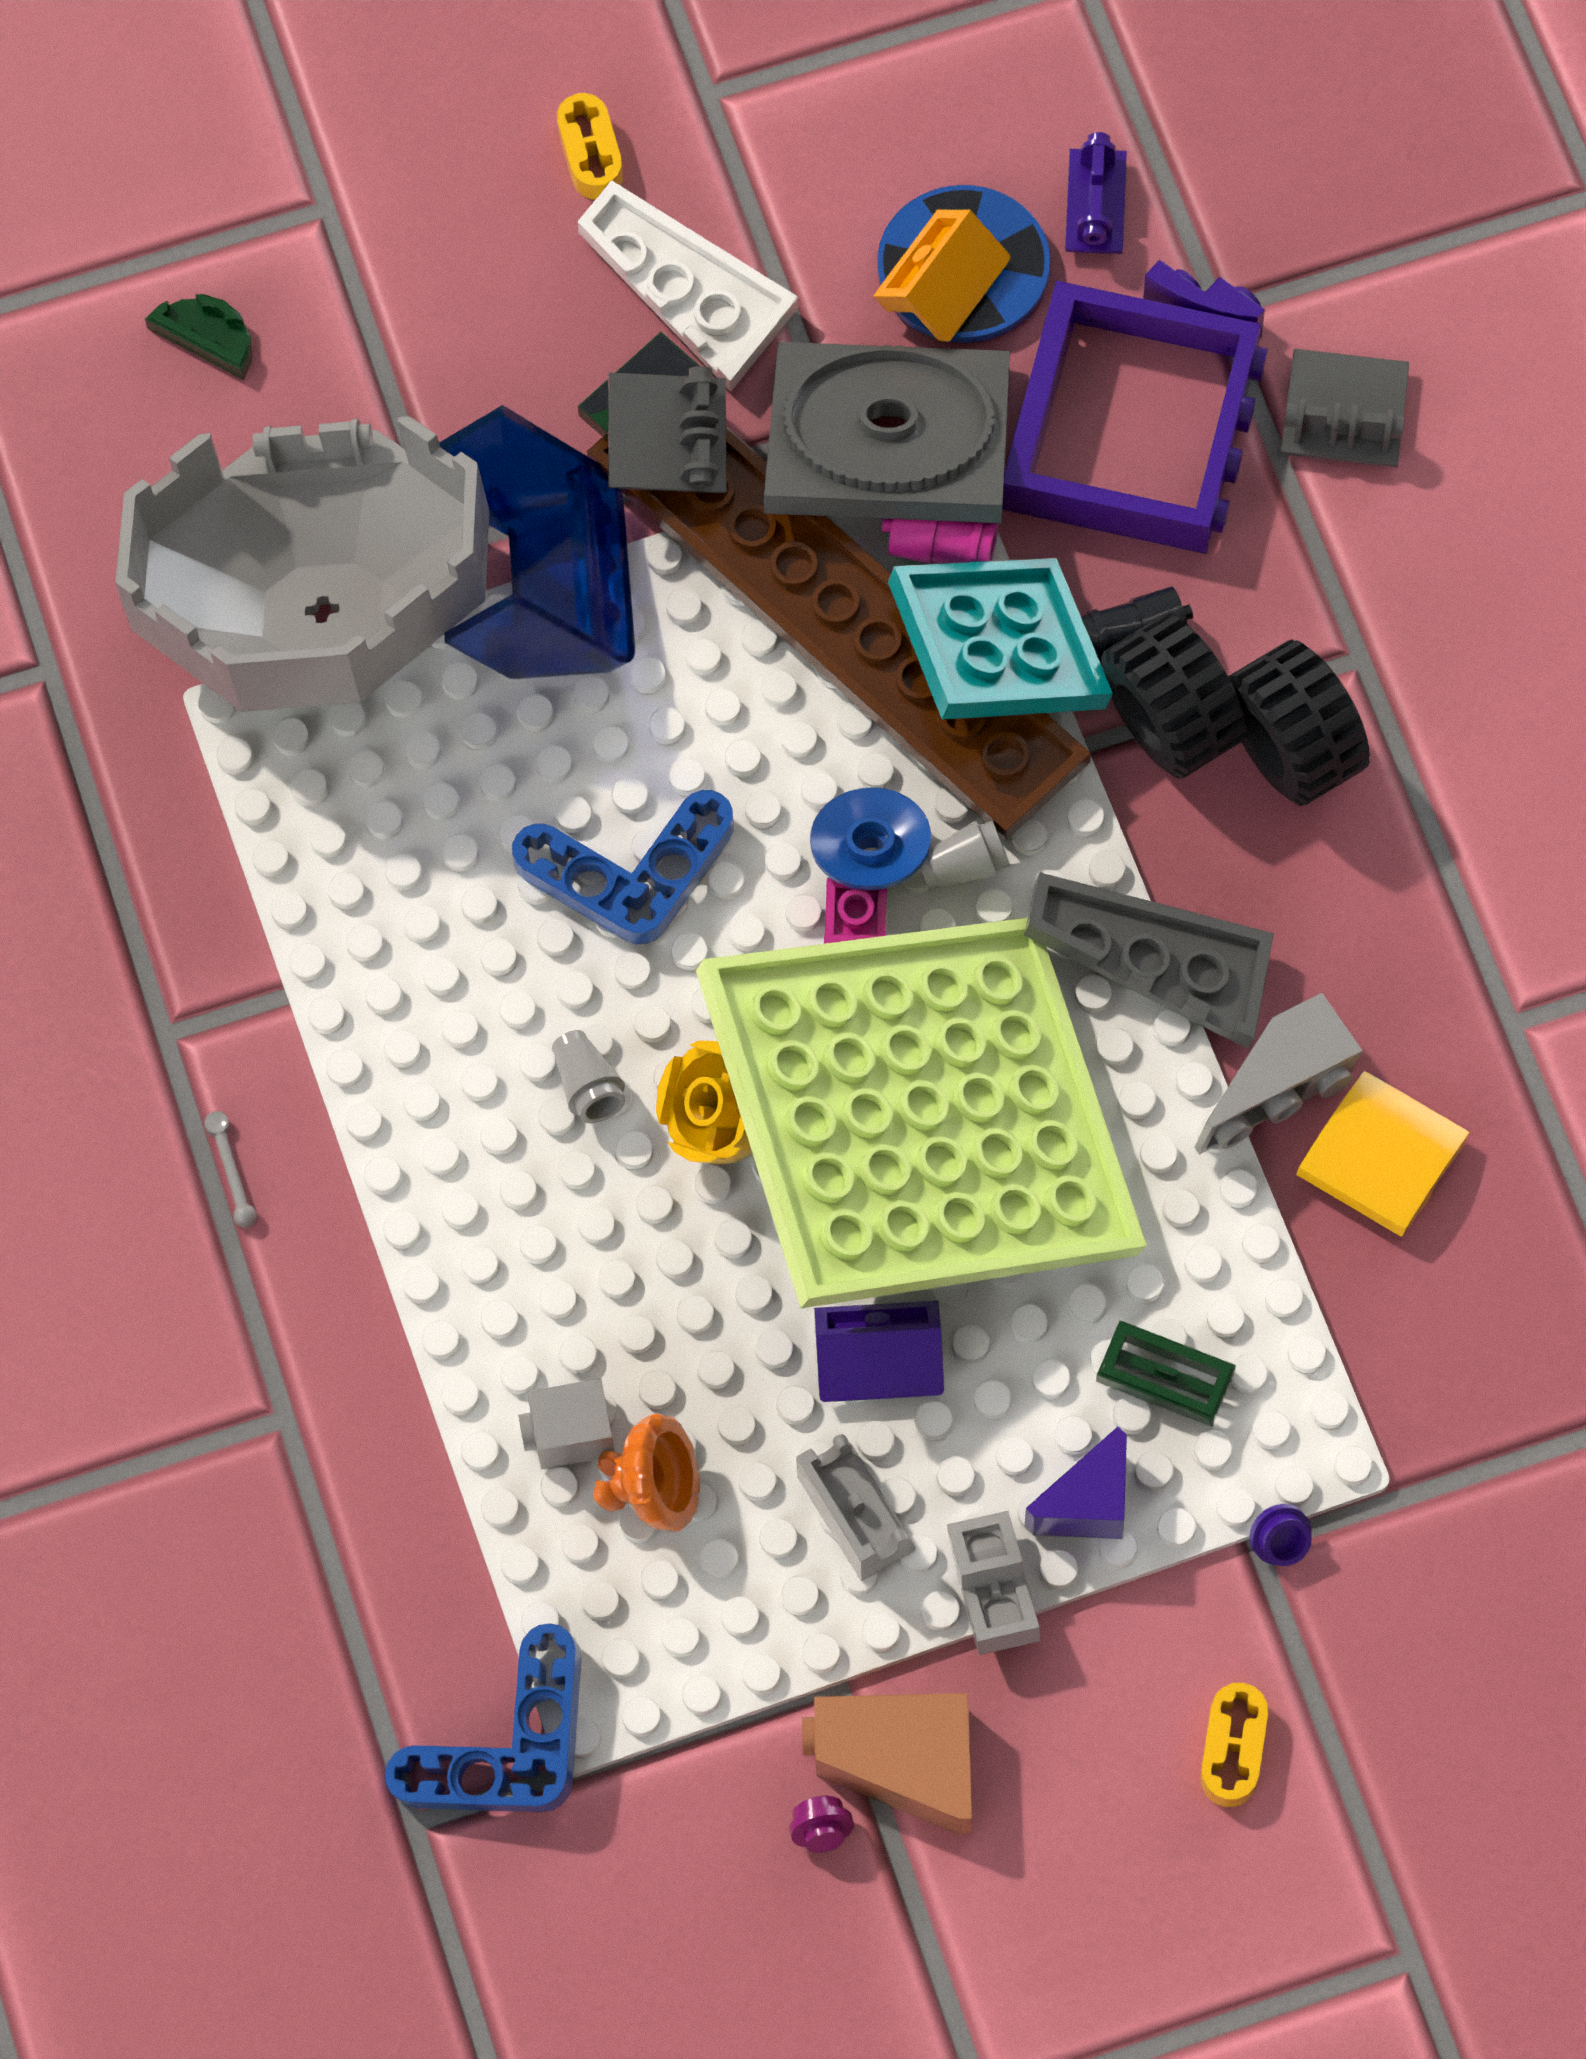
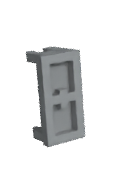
[796,1434,916,1581]

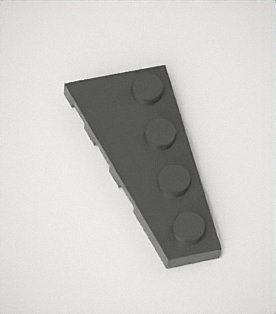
[1024,872,1274,1049]

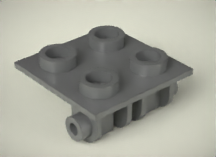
[1281,349,1410,468]
[608,366,726,493]

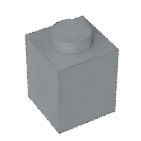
[518,1378,614,1470]

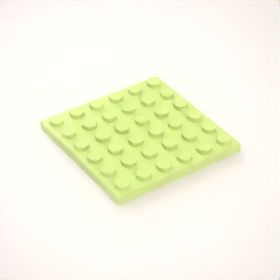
[696,918,1147,1309]

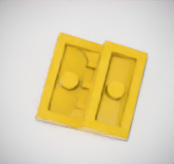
[1296,1070,1470,1237]

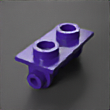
[1065,132,1127,254]

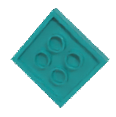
[888,558,1113,719]

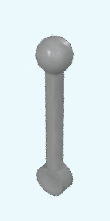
[204,1111,257,1228]

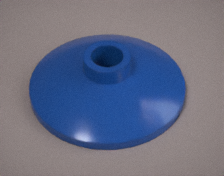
[810,787,931,890]

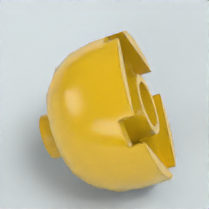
[656,1040,753,1164]

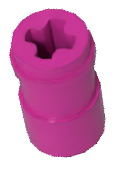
[882,518,999,564]

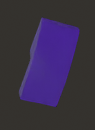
[1143,259,1265,340]

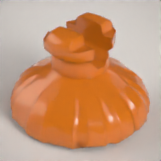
[593,1414,700,1532]

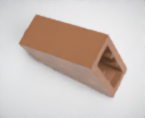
[802,1693,972,1834]

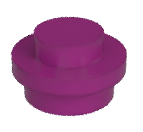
[789,1796,854,1852]

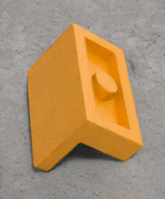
[873,210,1010,342]

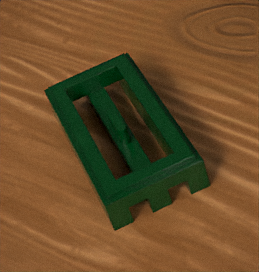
[1096,1320,1236,1427]

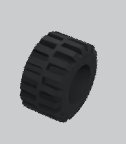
[1102,613,1246,779]
[1228,639,1370,806]

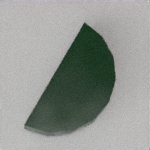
[145,294,252,380]

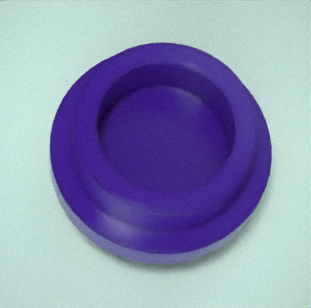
[1249,1504,1312,1566]

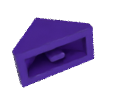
[1025,1426,1127,1539]

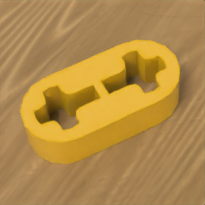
[557,93,623,200]
[1200,1682,1268,1807]

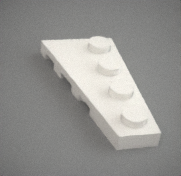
[578,180,799,392]

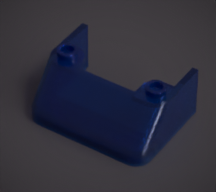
[439,405,635,679]

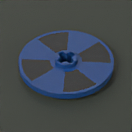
[877,185,1050,343]

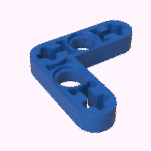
[512,790,734,945]
[385,1623,582,1812]

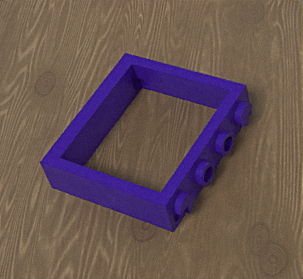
[1002,280,1268,554]

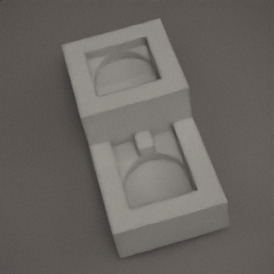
[947,1511,1041,1655]

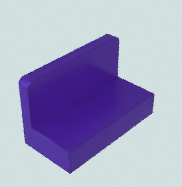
[814,1300,944,1402]

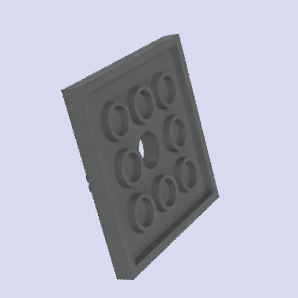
[764,342,1010,523]

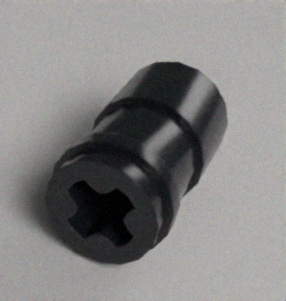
[1081,586,1194,666]

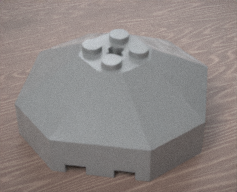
[115,416,489,712]

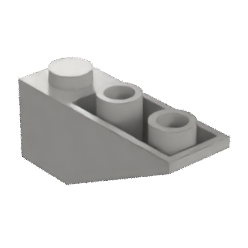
[1194,993,1363,1155]

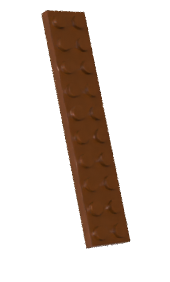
[587,426,1091,841]

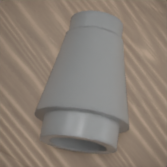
[920,820,1010,890]
[552,1030,625,1123]

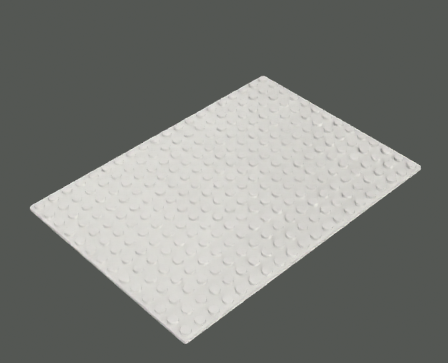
[183,516,1389,1778]

